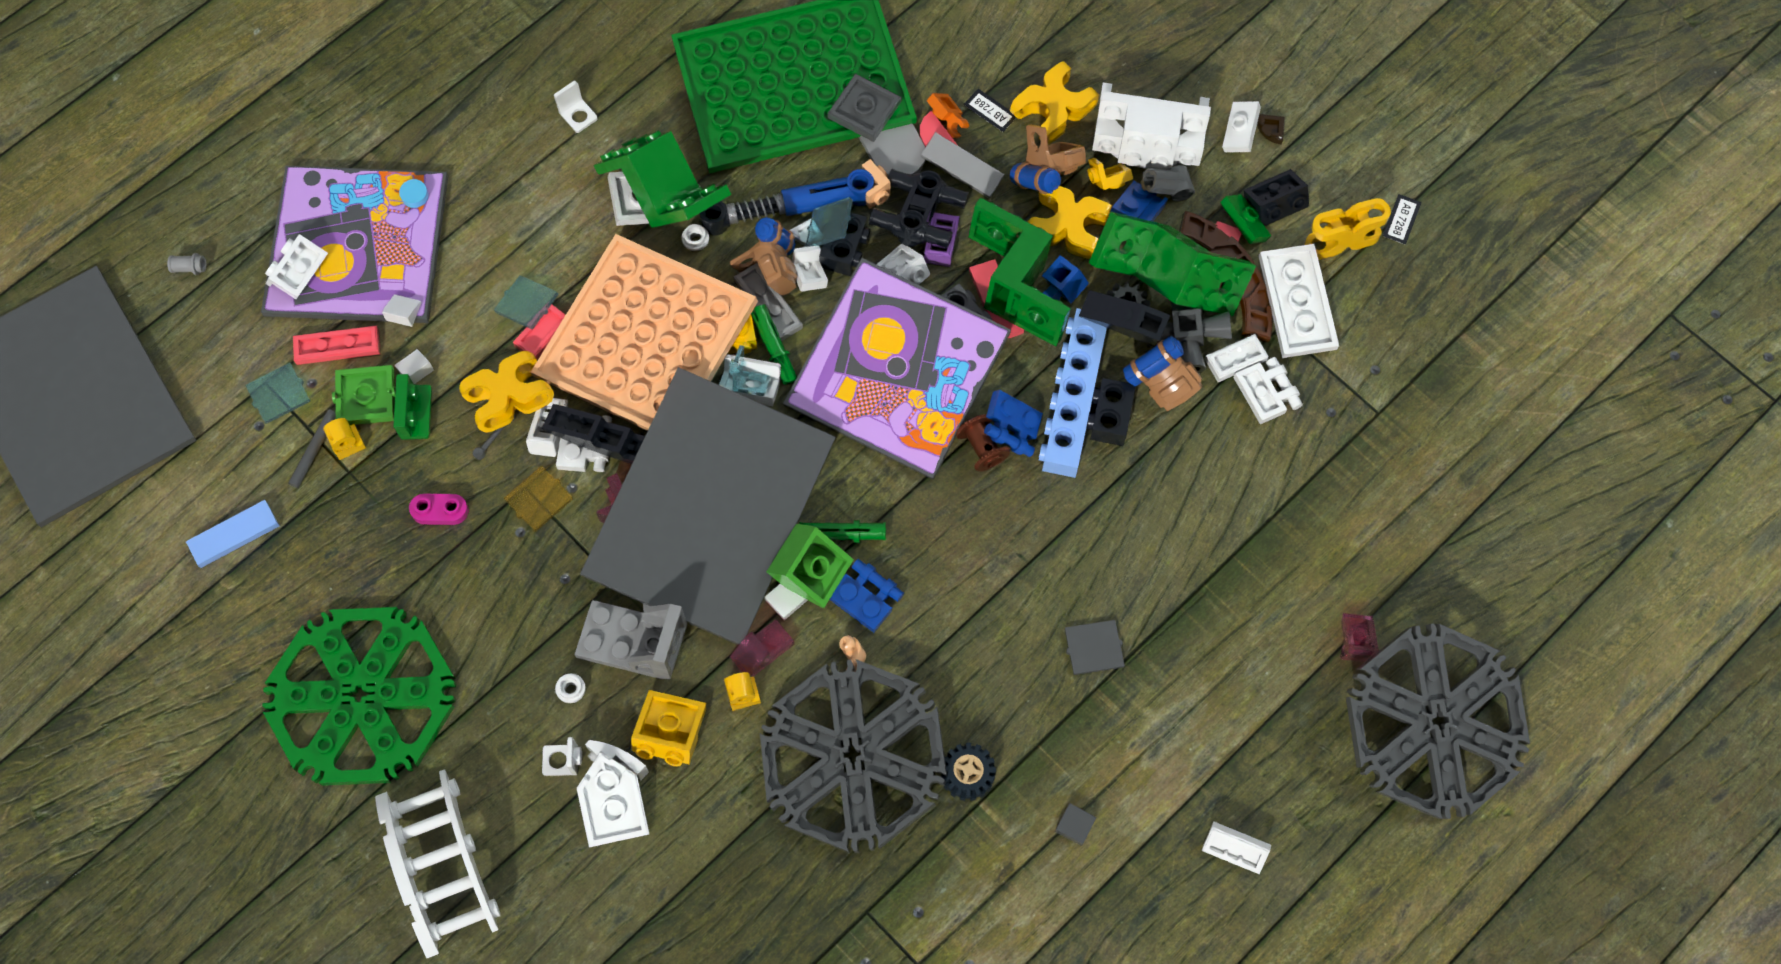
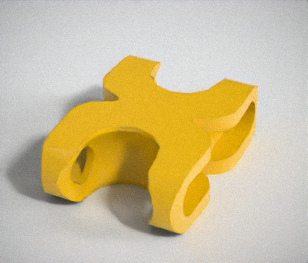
[1010,61,1100,145]
[1027,186,1112,259]
[1304,198,1391,260]
[459,351,554,433]

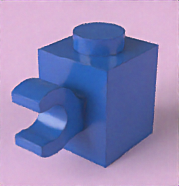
[1042,255,1089,304]

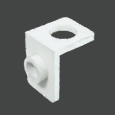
[554,81,598,133]
[542,737,582,776]

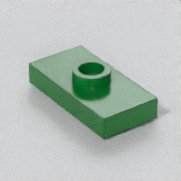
[1220,194,1271,244]

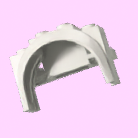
[1092,83,1211,170]

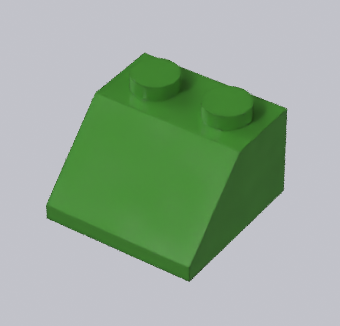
[766,524,854,608]

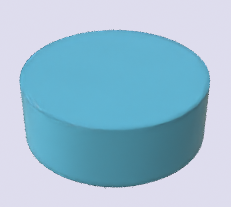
[399,179,429,208]

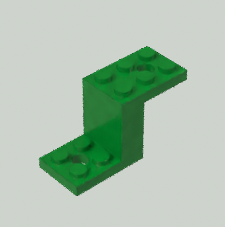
[593,130,732,228]
[968,197,1071,347]
[1089,212,1256,316]

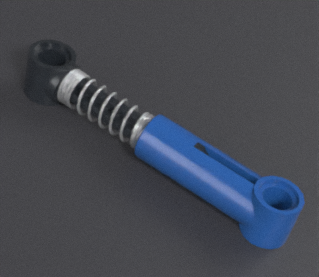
[700,169,874,236]

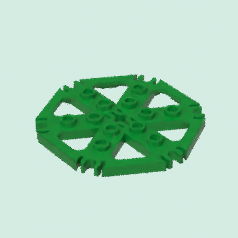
[262,607,456,786]

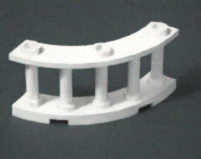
[375,769,501,958]

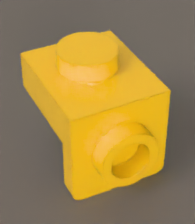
[1087,158,1133,190]

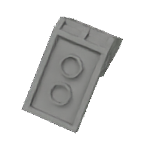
[575,600,687,679]

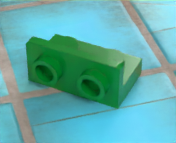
[394,374,432,440]

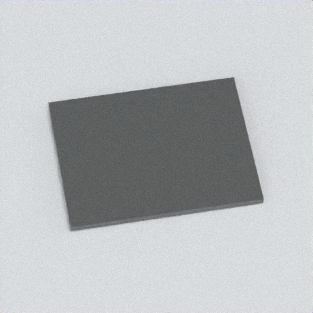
[0,266,197,528]
[580,367,835,647]

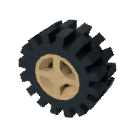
[941,743,996,801]

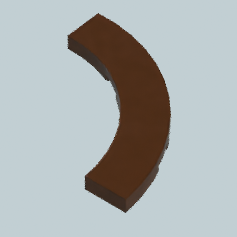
[1179,211,1272,343]

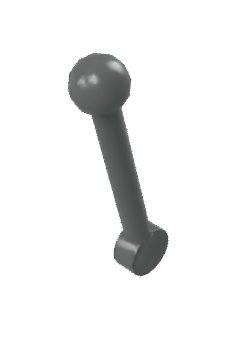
[472,414,515,460]

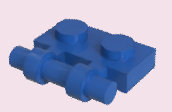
[984,390,1043,457]
[829,559,904,633]

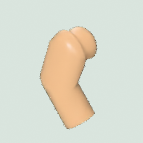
[839,635,866,672]

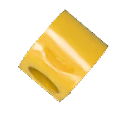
[323,418,366,460]
[724,672,761,711]

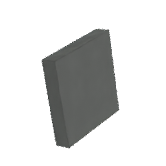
[828,74,901,142]

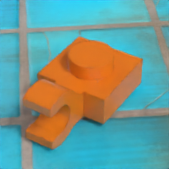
[927,93,969,138]

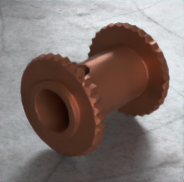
[956,414,1011,471]

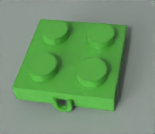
[332,365,396,425]

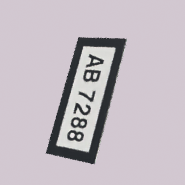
[963,89,1017,132]
[1383,194,1422,245]

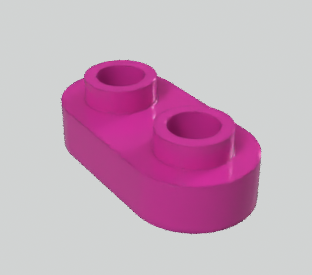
[409,494,469,525]

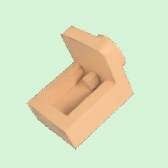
[862,159,891,209]

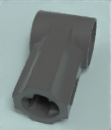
[1141,165,1195,201]

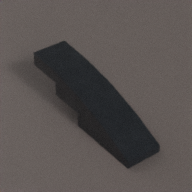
[542,404,645,464]

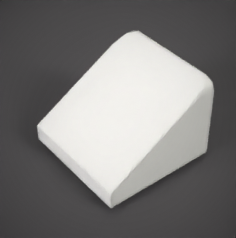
[382,294,421,327]
[394,349,434,384]

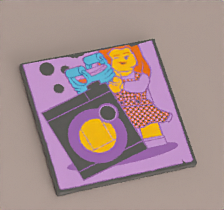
[261,166,448,323]
[783,258,1011,480]

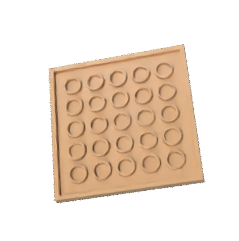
[531,234,758,431]

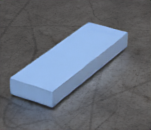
[186,500,279,568]

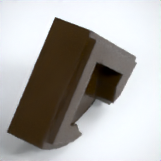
[1257,114,1285,145]

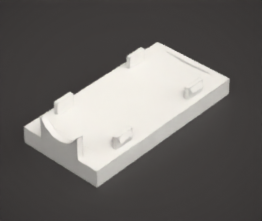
[1259,244,1339,358]

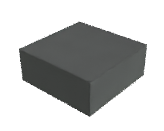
[1055,803,1097,846]

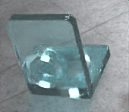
[729,345,770,396]

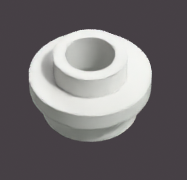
[682,224,709,251]
[555,673,586,703]

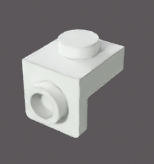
[792,245,828,291]

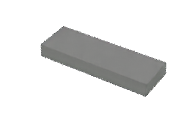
[921,132,1004,199]
[734,263,803,341]

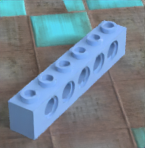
[1039,308,1107,478]

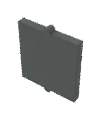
[1064,620,1125,675]

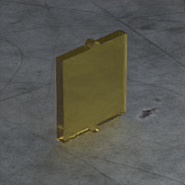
[504,466,573,532]

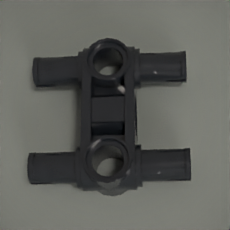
[869,168,969,249]

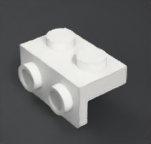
[719,355,781,407]

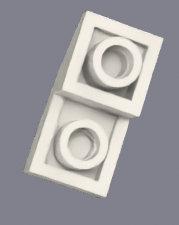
[585,740,649,781]

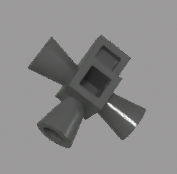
[1147,301,1232,373]

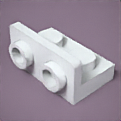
[265,234,328,299]
[876,244,930,285]

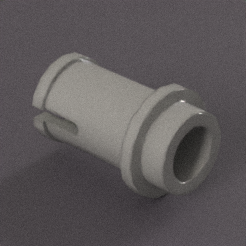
[167,253,207,275]

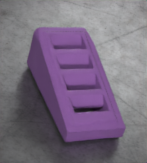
[924,213,959,267]

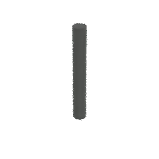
[288,409,336,488]

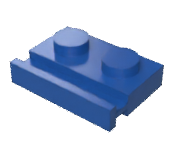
[1109,181,1168,221]

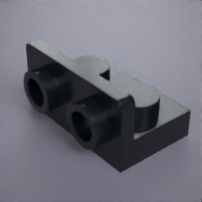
[1244,169,1309,226]

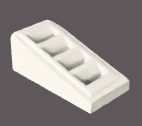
[526,398,568,457]

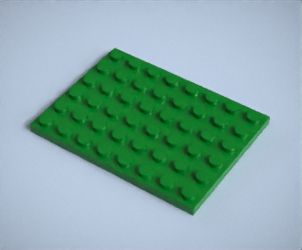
[671,0,917,174]

